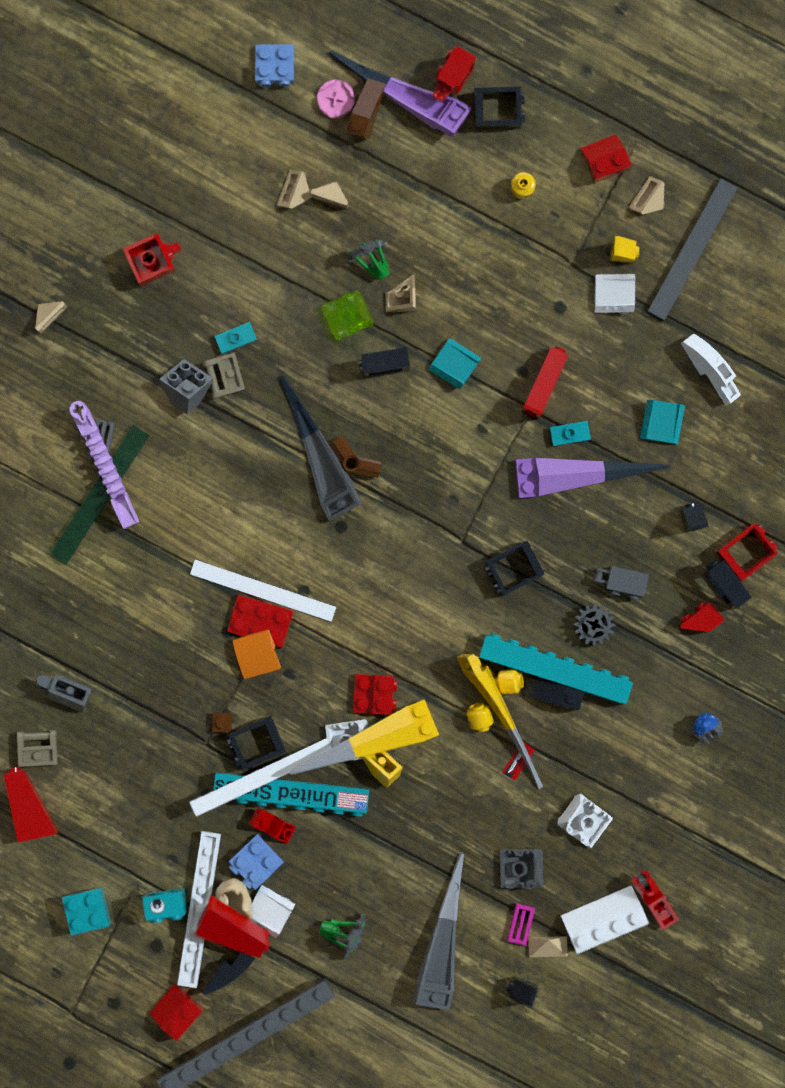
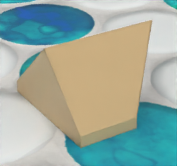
[385,274,415,312]

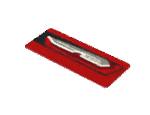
[503,742,534,780]

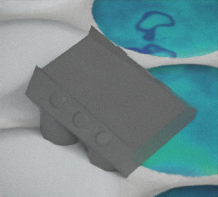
[500,849,544,889]

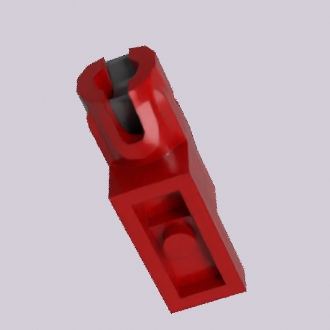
[632,870,679,930]

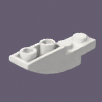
[681,334,741,406]

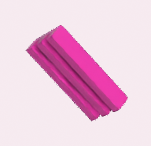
[507,903,535,946]

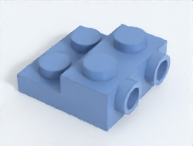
[255,44,294,87]
[229,834,284,890]

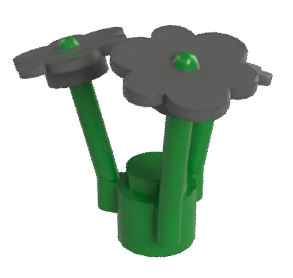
[320,914,365,959]

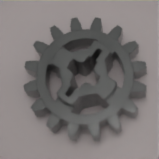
[573,604,615,646]

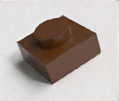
[212,713,233,733]

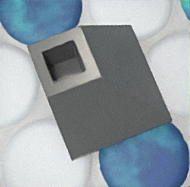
[159,359,213,414]

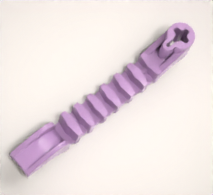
[70,401,140,529]

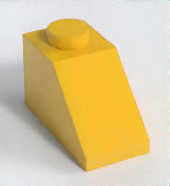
[611,236,639,263]
[362,751,403,788]

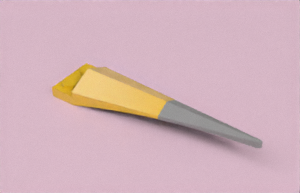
[456,654,543,789]
[289,700,439,775]

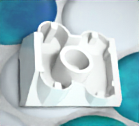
[595,274,635,314]
[325,719,369,761]
[557,794,612,848]
[251,885,295,939]

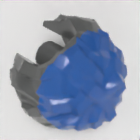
[692,713,723,744]

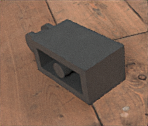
[592,566,649,600]
[36,675,92,712]

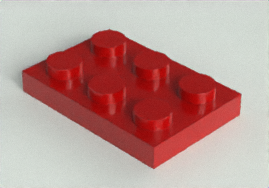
[227,595,293,648]

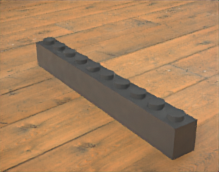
[157,978,335,1088]

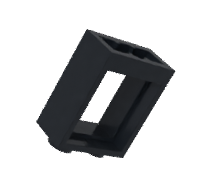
[474,87,525,130]
[358,347,410,378]
[484,541,545,596]
[704,560,752,610]
[226,716,286,770]

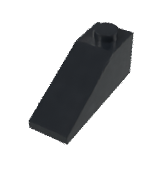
[522,677,584,710]

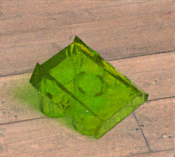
[321,290,374,341]

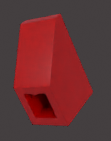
[678,602,725,632]

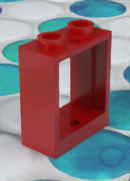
[716,523,778,582]

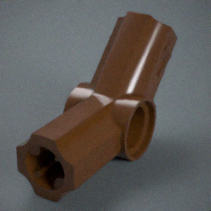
[329,436,381,478]

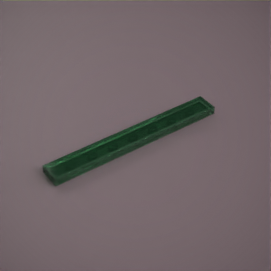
[50,425,150,564]

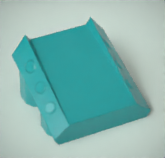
[428,338,481,389]
[640,400,685,445]

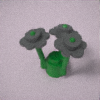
[346,239,390,280]

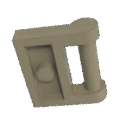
[202,353,245,399]
[17,730,58,767]

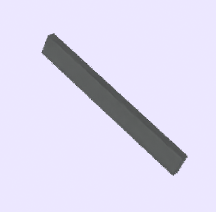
[647,179,738,321]

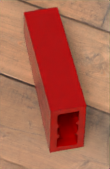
[522,346,568,419]
[3,767,58,843]
[195,895,270,959]

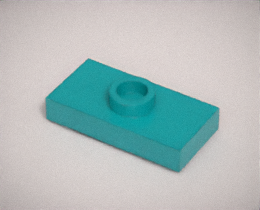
[215,322,257,354]
[550,421,591,447]

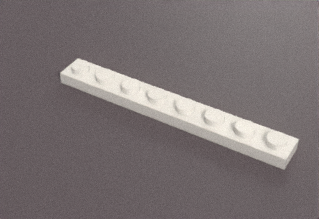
[178,831,221,988]

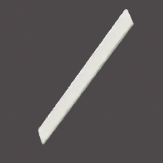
[190,560,336,622]
[190,738,331,816]

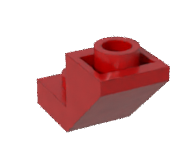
[249,807,296,844]

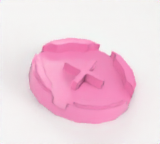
[317,80,355,118]

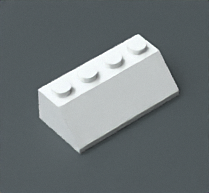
[561,886,649,954]

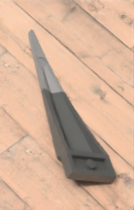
[413,852,464,1010]

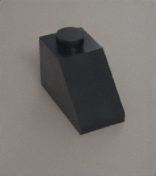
[681,503,709,532]
[506,976,539,1008]

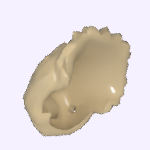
[215,878,253,920]

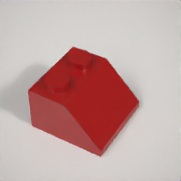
[580,134,632,184]
[150,983,204,1041]

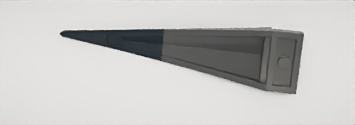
[280,375,363,521]

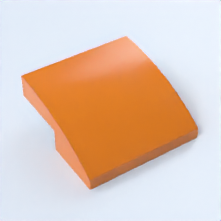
[233,629,281,679]

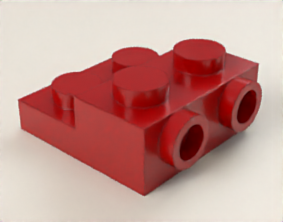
[353,674,398,715]

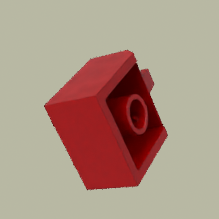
[433,45,476,103]
[123,234,182,287]

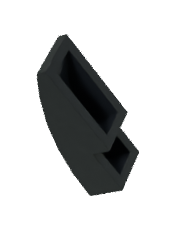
[202,952,256,995]

